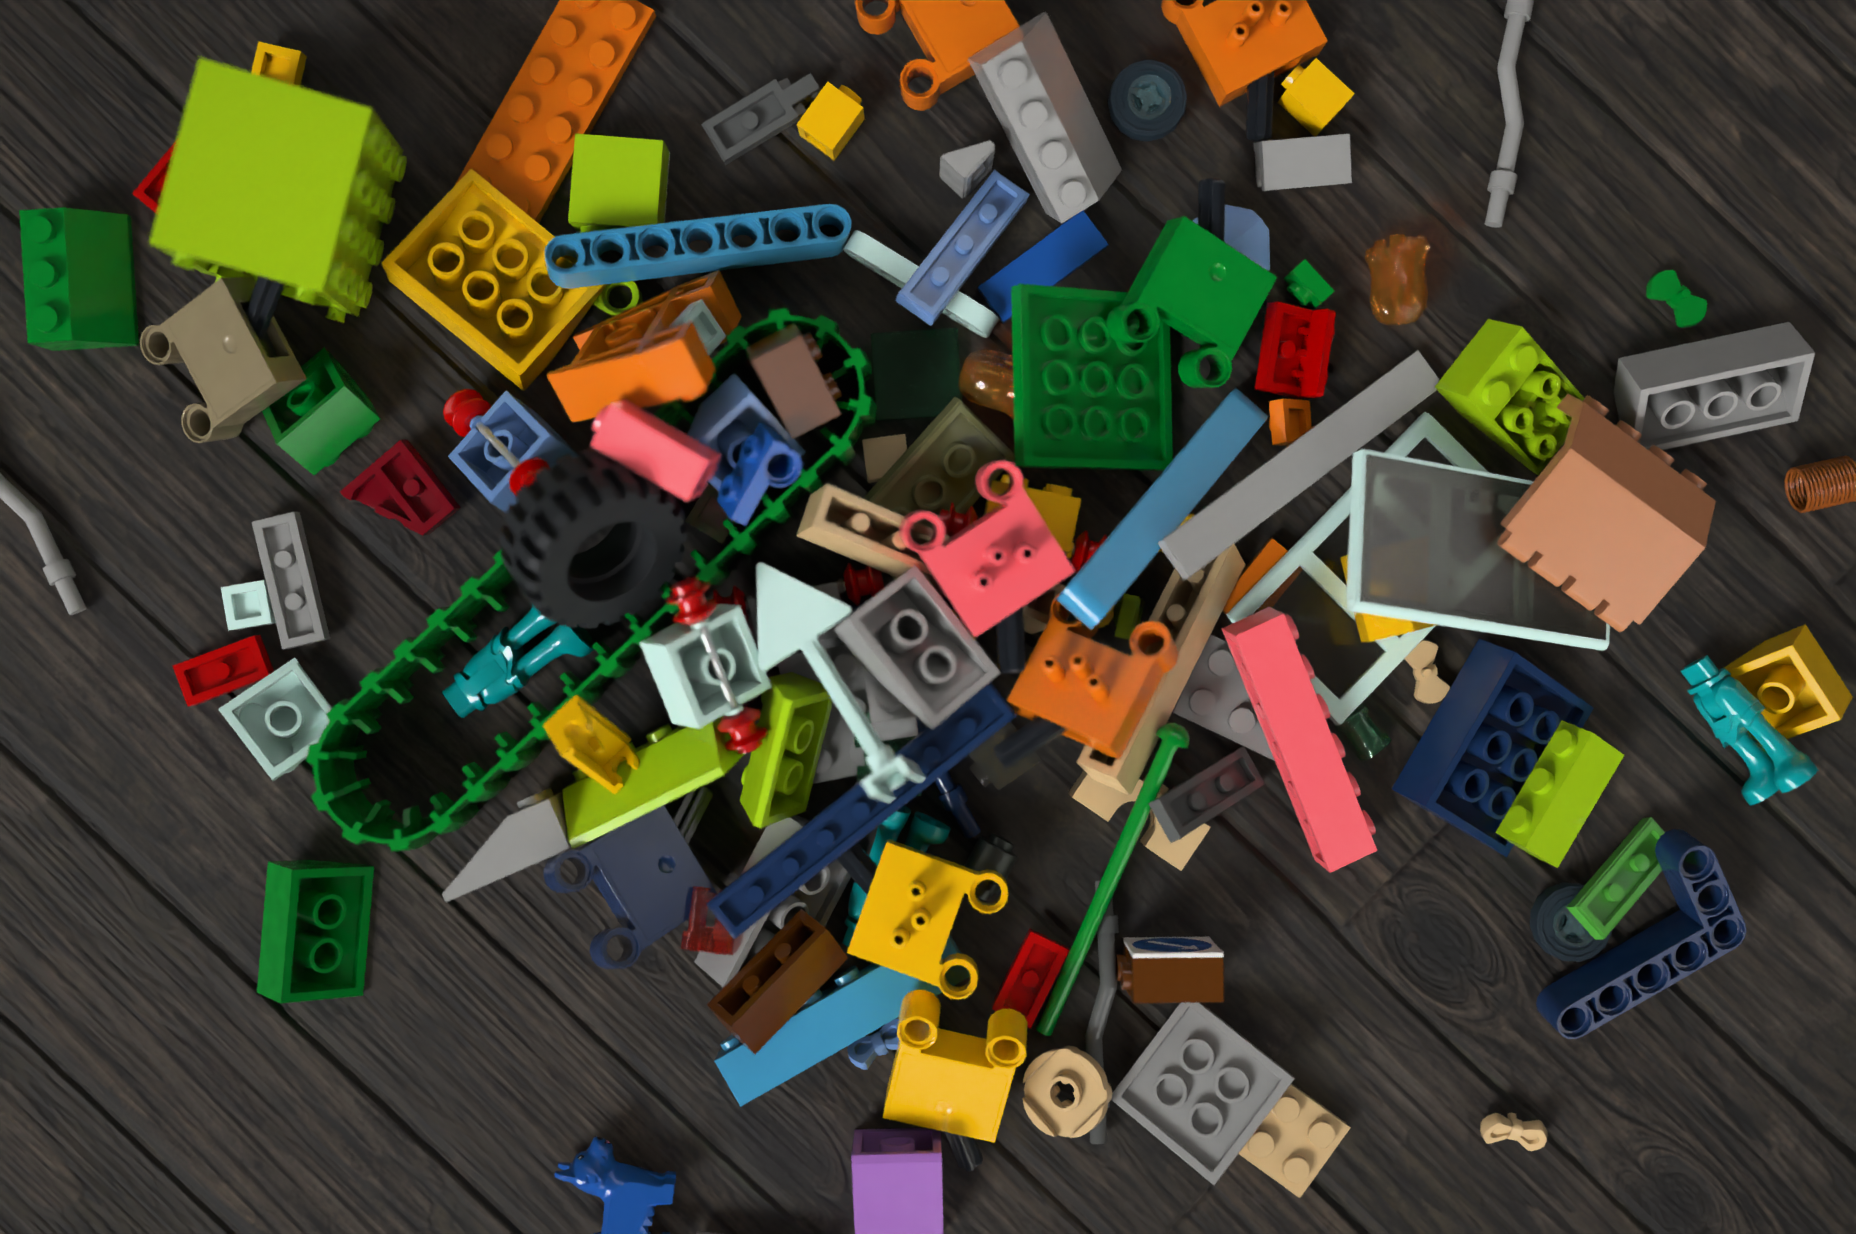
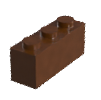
[707,909,848,1055]

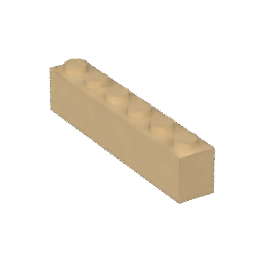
[796,484,1066,634]
[1077,544,1245,795]

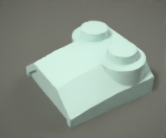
[218,658,332,781]

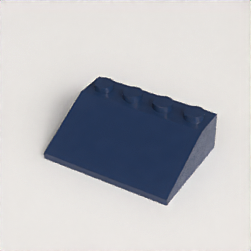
[1392,639,1594,857]

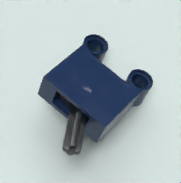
[543,785,717,969]

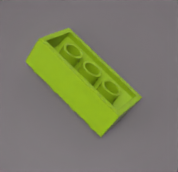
[562,714,744,850]

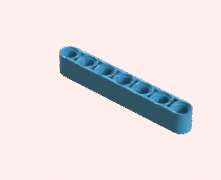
[544,204,851,289]
[1056,388,1269,629]

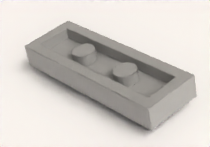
[252,512,330,649]

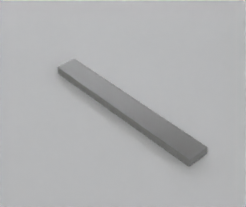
[1157,350,1439,580]

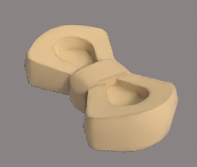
[1404,639,1450,704]
[1480,1113,1548,1151]

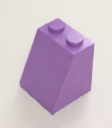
[851,1128,943,1234]

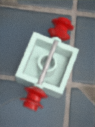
[639,577,772,754]

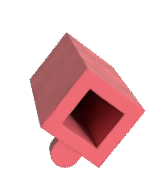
[590,400,721,502]

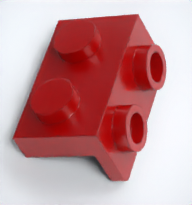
[1255,301,1336,399]

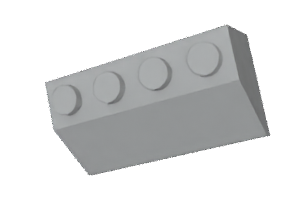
[968,12,1122,223]
[1613,322,1815,450]
[694,815,851,987]

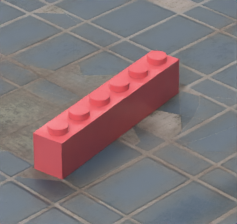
[1222,607,1377,873]

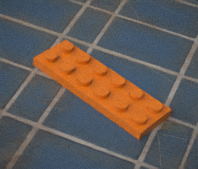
[455,0,656,223]

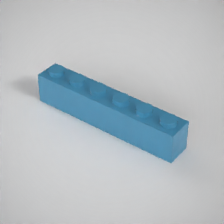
[714,934,970,1107]

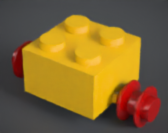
[939,475,1107,573]

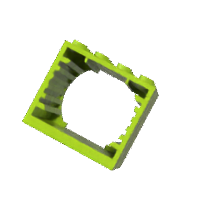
[149,57,407,323]

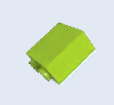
[568,133,670,233]

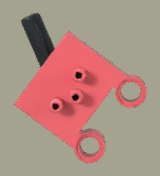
[899,461,1075,673]

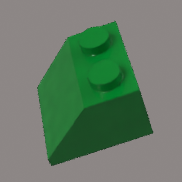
[262,347,381,475]

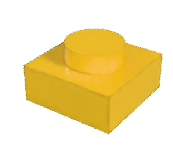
[251,41,307,87]

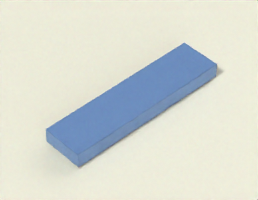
[895,170,1030,326]

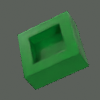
[1284,259,1335,310]

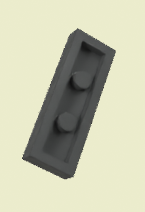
[1148,746,1265,843]

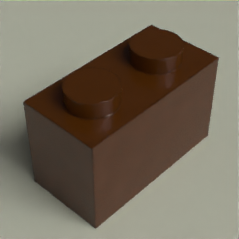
[746,323,842,439]

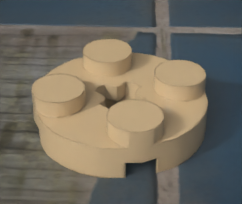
[1022,1046,1113,1138]

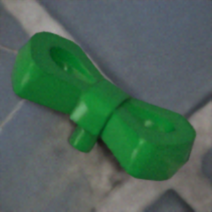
[1646,270,1707,328]

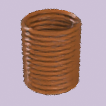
[1785,455,1856,513]

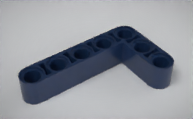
[1536,829,1747,1039]

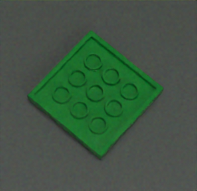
[1011,284,1173,471]

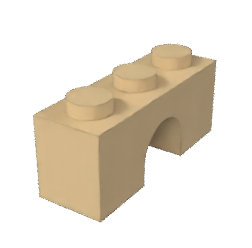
[1069,770,1211,871]

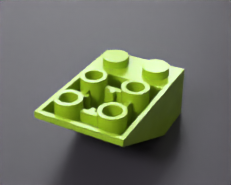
[1435,319,1584,475]

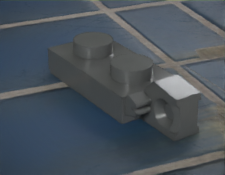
[701,73,821,165]

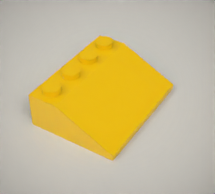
[381,168,607,391]

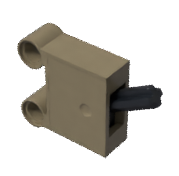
[140,276,307,443]

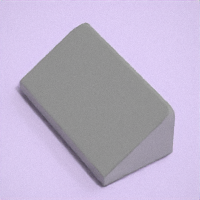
[939,141,995,199]

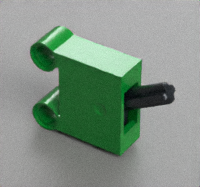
[1107,178,1277,388]

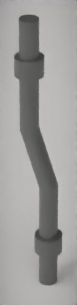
[1085,880,1119,1144]

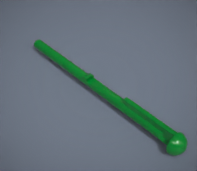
[1036,723,1190,1036]

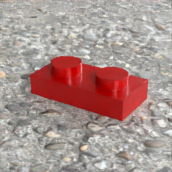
[173,635,274,707]
[991,928,1070,1028]

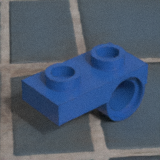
[717,422,802,525]

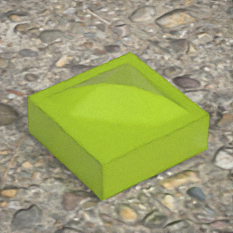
[1113,593,1145,640]

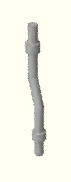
[1484,0,1534,228]
[0,473,87,615]

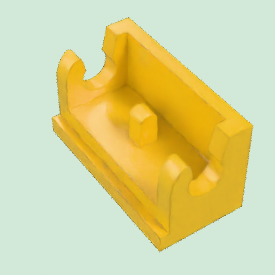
[543,694,639,794]

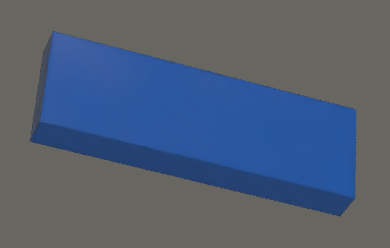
[977,211,1109,324]

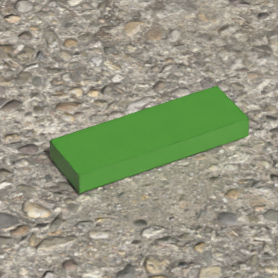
[1566,817,1665,940]

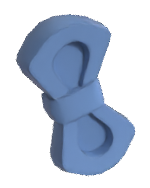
[847,1018,899,1070]

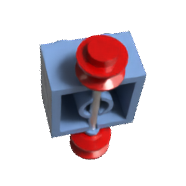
[443,389,579,513]

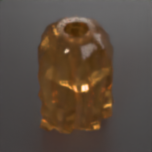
[1364,234,1430,326]
[959,349,1014,420]

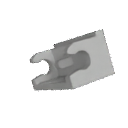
[1254,134,1352,191]

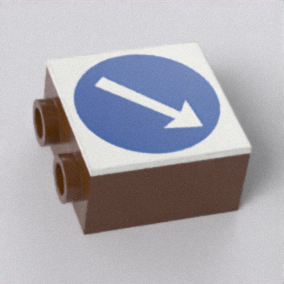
[1116,937,1224,1003]

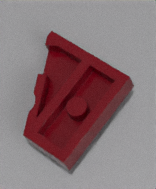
[340,439,461,536]

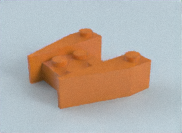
[547,270,742,423]

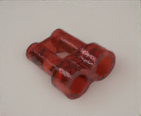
[681,886,735,956]

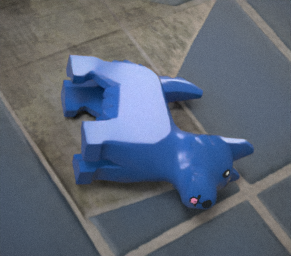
[554,1136,677,1234]

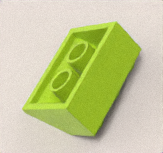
[740,672,833,828]

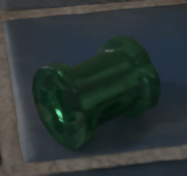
[1333,703,1392,761]

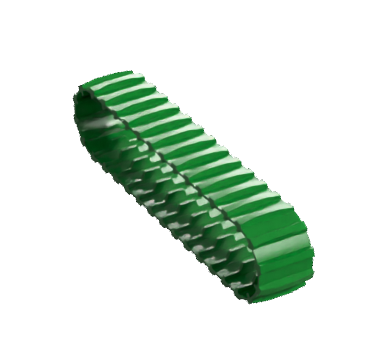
[306,308,877,851]

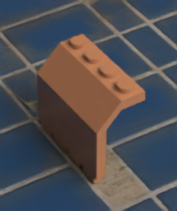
[1497,394,1716,632]

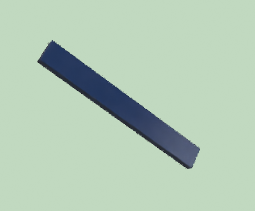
[706,681,1017,939]

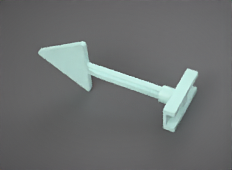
[756,562,927,803]

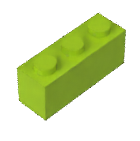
[1495,721,1624,868]

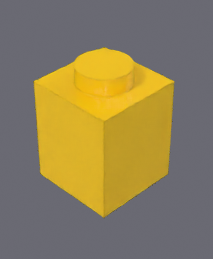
[1278,58,1355,137]
[797,82,865,161]

